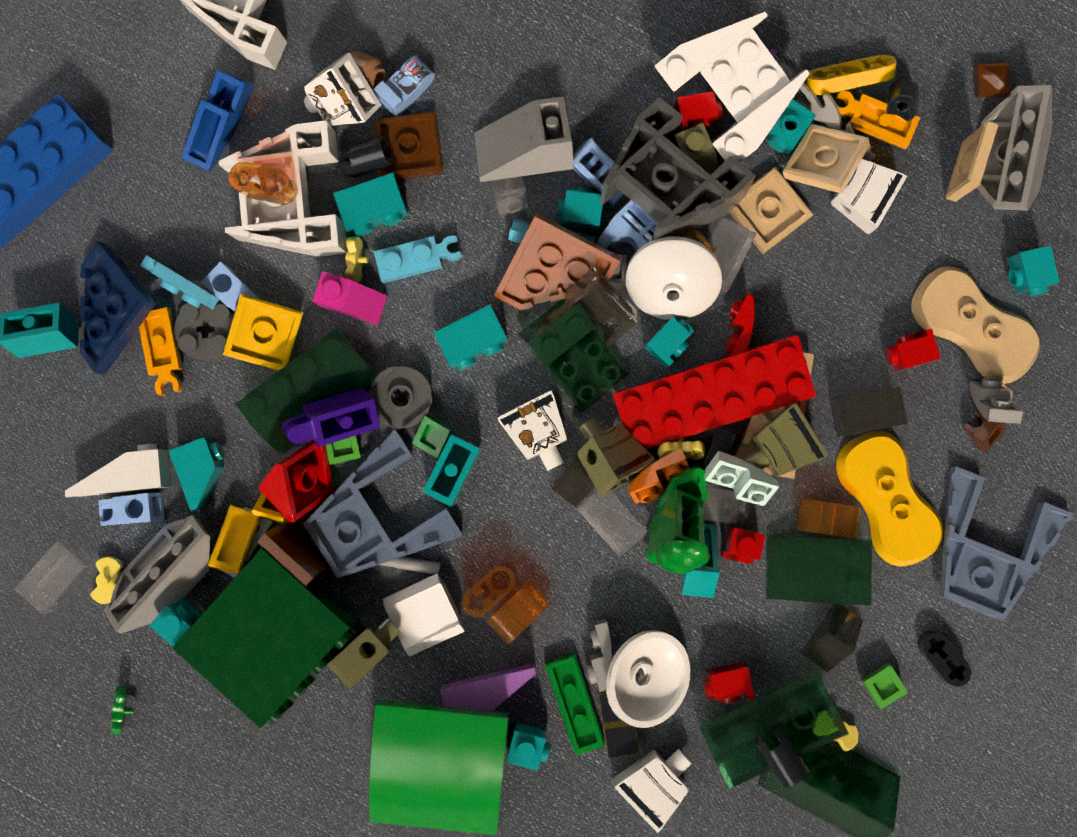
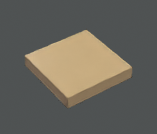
[945,121,999,202]
[783,124,870,194]
[729,167,813,254]

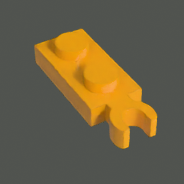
[836,90,920,149]
[139,307,183,396]

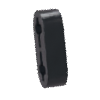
[917,630,971,687]

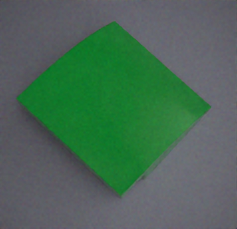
[369,700,509,835]

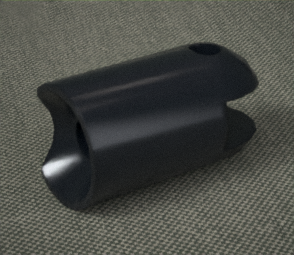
[886,77,919,121]
[338,136,394,178]
[700,428,741,484]
[755,725,810,788]

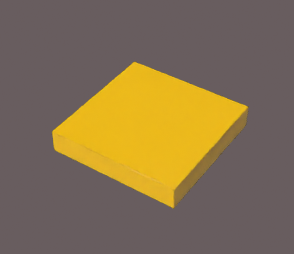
[223,293,303,372]

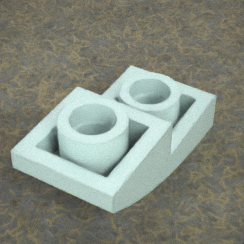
[704,451,780,506]

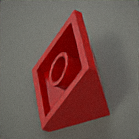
[258,440,334,523]

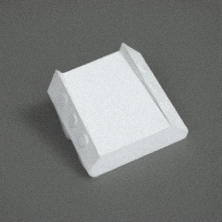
[382,573,465,656]

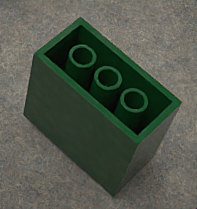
[172,548,360,729]

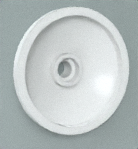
[626,236,722,320]
[606,630,690,728]

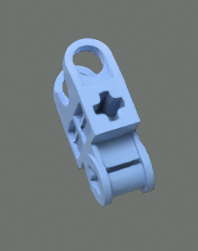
[596,200,659,252]

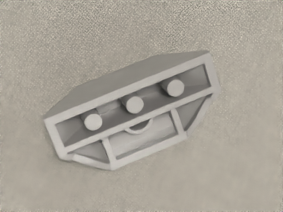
[977,85,1053,211]
[104,515,210,633]

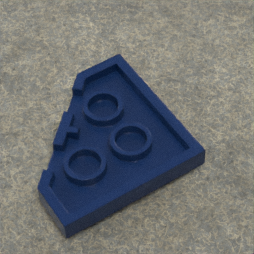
[80,242,156,375]

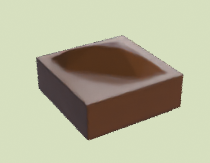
[974,63,1011,98]

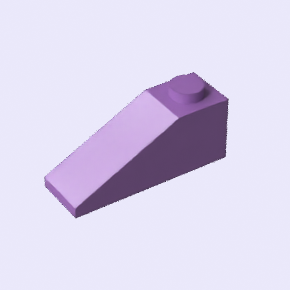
[440,662,536,711]

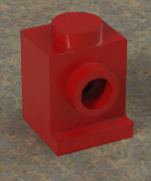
[673,91,723,133]
[885,328,941,372]
[721,526,766,564]
[703,662,755,704]

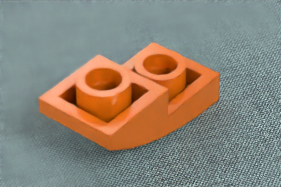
[628,448,689,504]

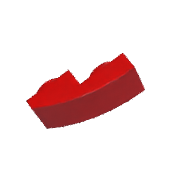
[725,293,754,356]

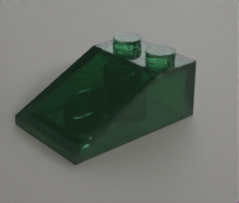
[766,535,872,605]

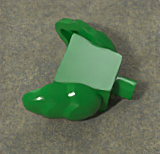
[645,466,710,574]

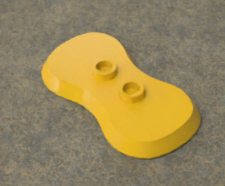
[836,431,944,567]

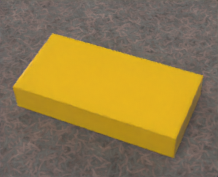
[208,505,261,575]

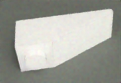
[65,444,172,497]

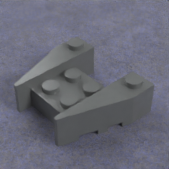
[600,97,755,241]

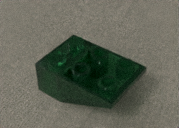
[518,297,629,413]

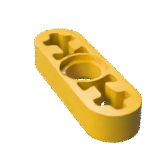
[807,55,896,95]

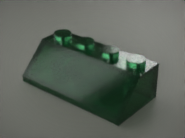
[235,327,377,456]
[698,672,849,790]
[758,716,901,837]

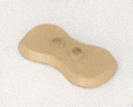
[911,266,1041,384]

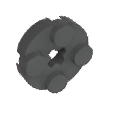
[174,301,234,362]
[370,366,433,429]

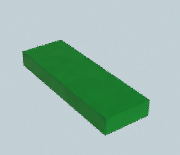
[545,653,605,756]

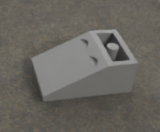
[474,96,574,182]

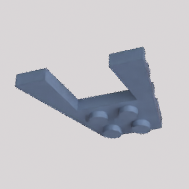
[303,429,463,578]
[939,466,1074,621]

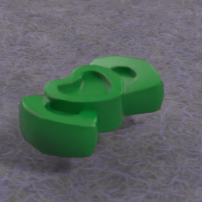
[110,685,134,735]

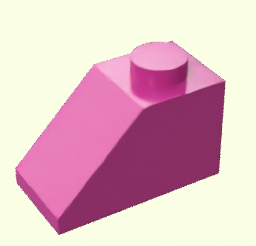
[312,271,388,326]

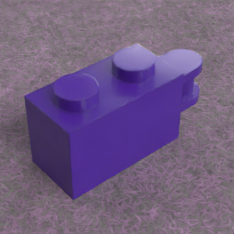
[282,387,380,447]

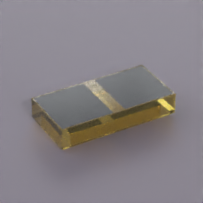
[598,691,640,758]

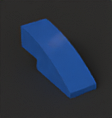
[181,70,255,171]

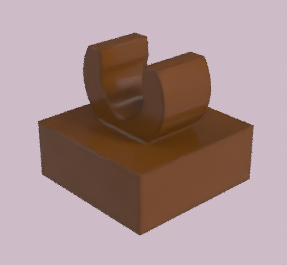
[964,411,1006,453]

